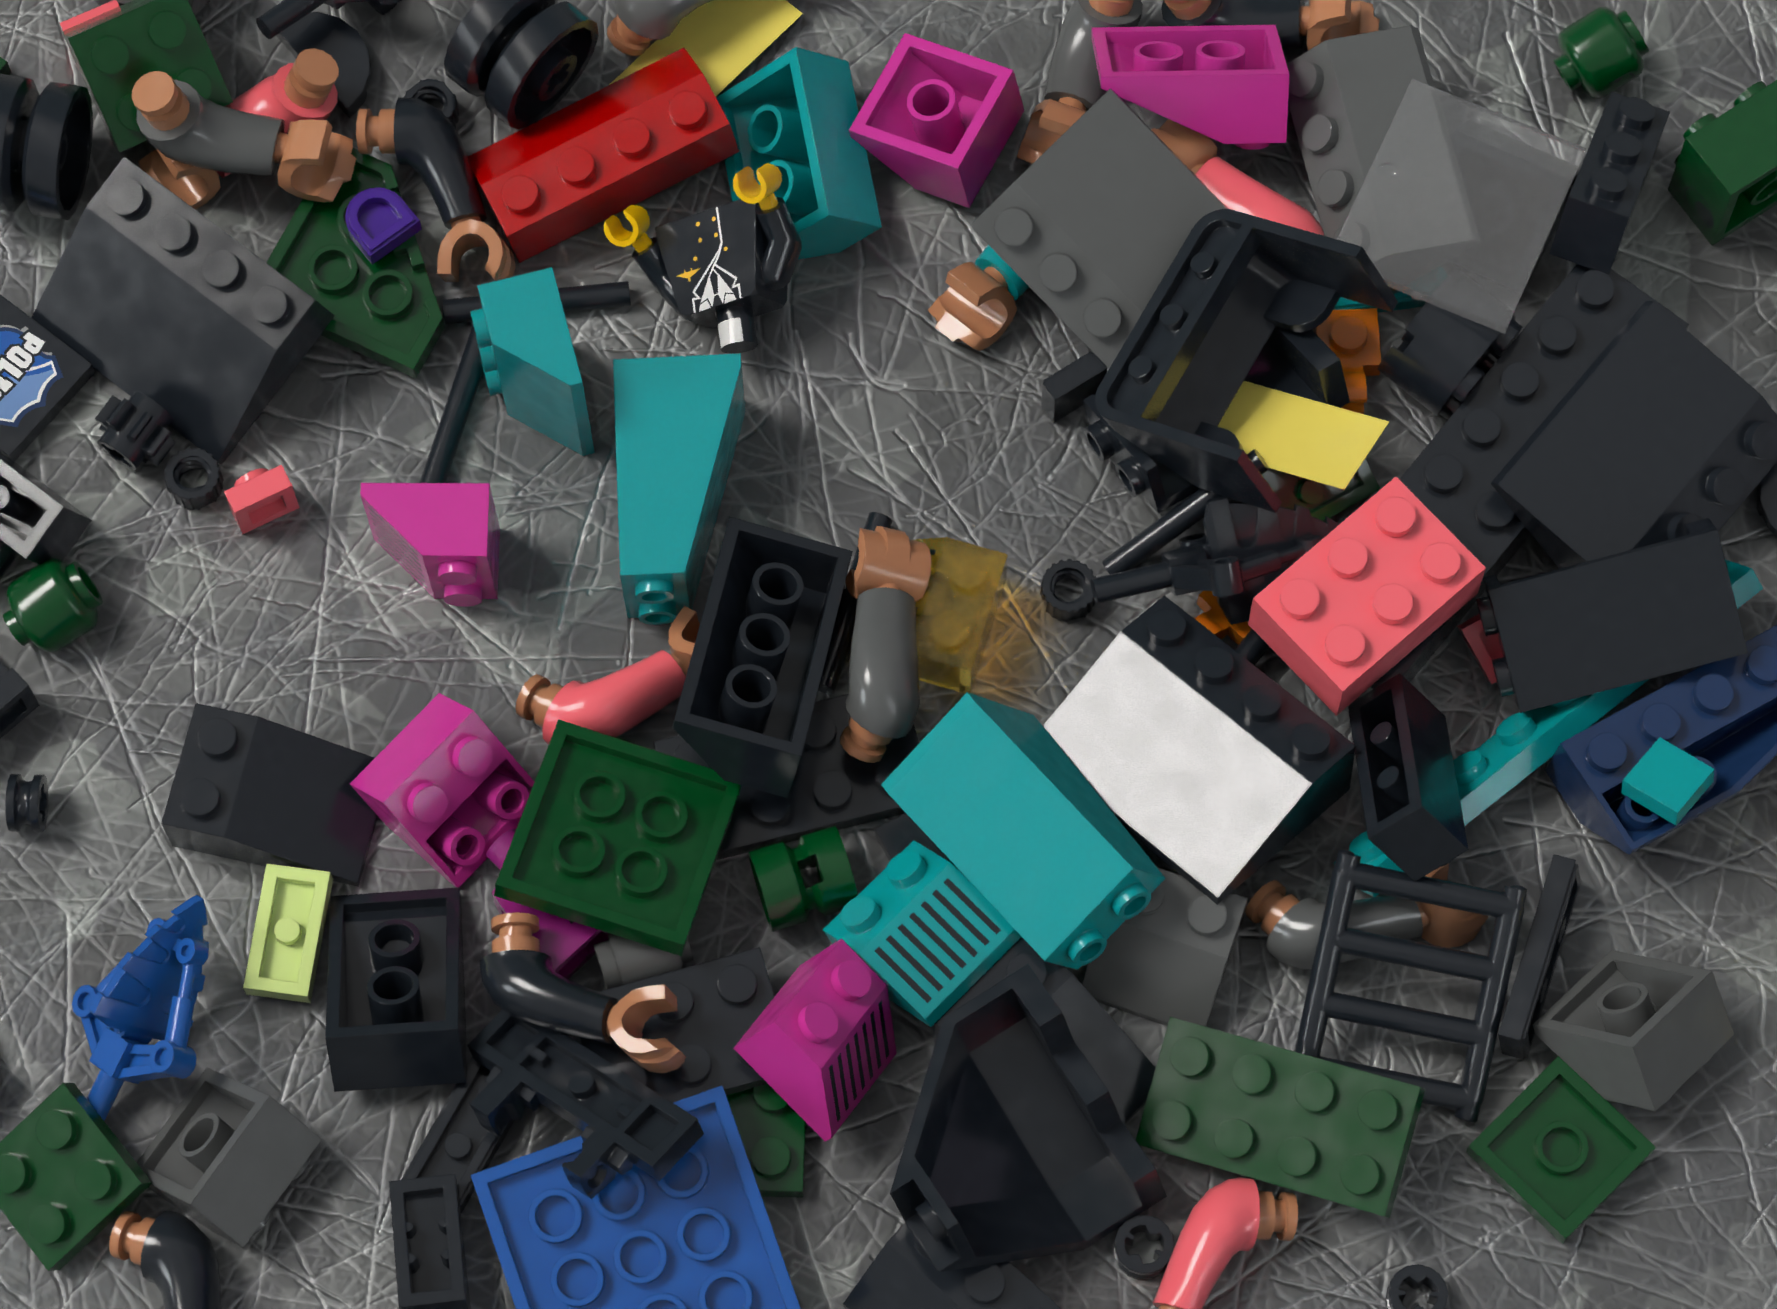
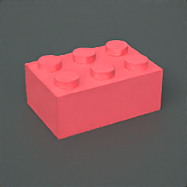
[1248,477,1486,716]

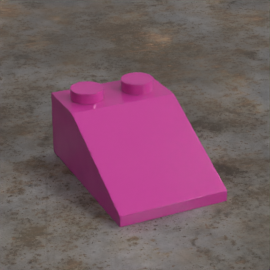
[1091,25,1289,150]

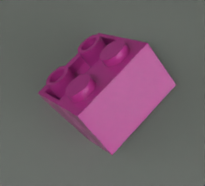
[350,693,534,888]

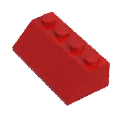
[468,47,739,263]

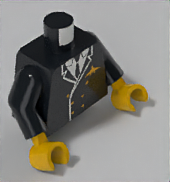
[604,163,802,354]

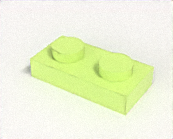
[243,863,333,1003]

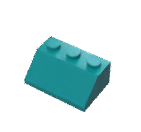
[716,47,882,260]
[470,267,595,456]

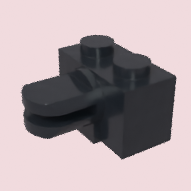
[0,451,92,580]

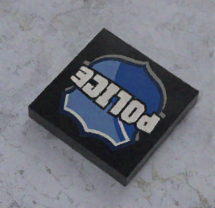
[0,294,96,462]

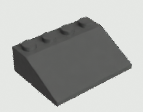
[970,88,1228,368]

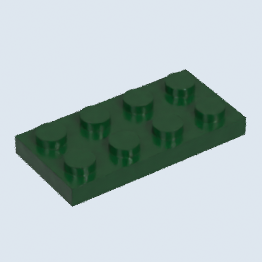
[1136,1017,1426,1218]

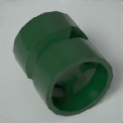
[748,826,858,932]

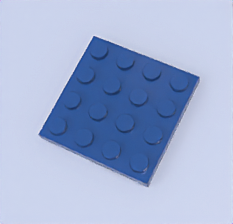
[470,1085,801,1309]

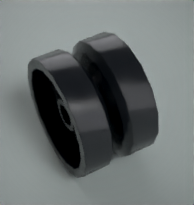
[444,0,599,130]
[0,74,93,220]

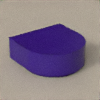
[345,187,422,265]

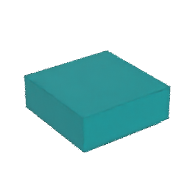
[1621,737,1715,825]

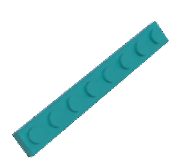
[1333,559,1763,897]

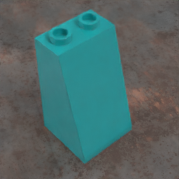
[613,353,746,625]
[881,692,1165,970]

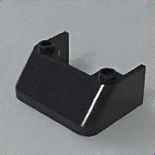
[1095,209,1398,513]

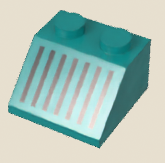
[823,840,1022,1027]

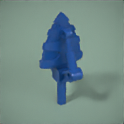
[72,895,209,1121]

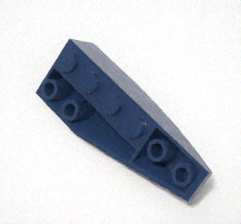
[1545,625,1777,855]

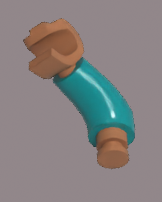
[928,245,1029,351]

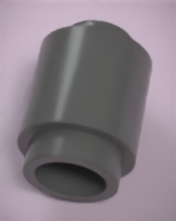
[593,933,694,989]

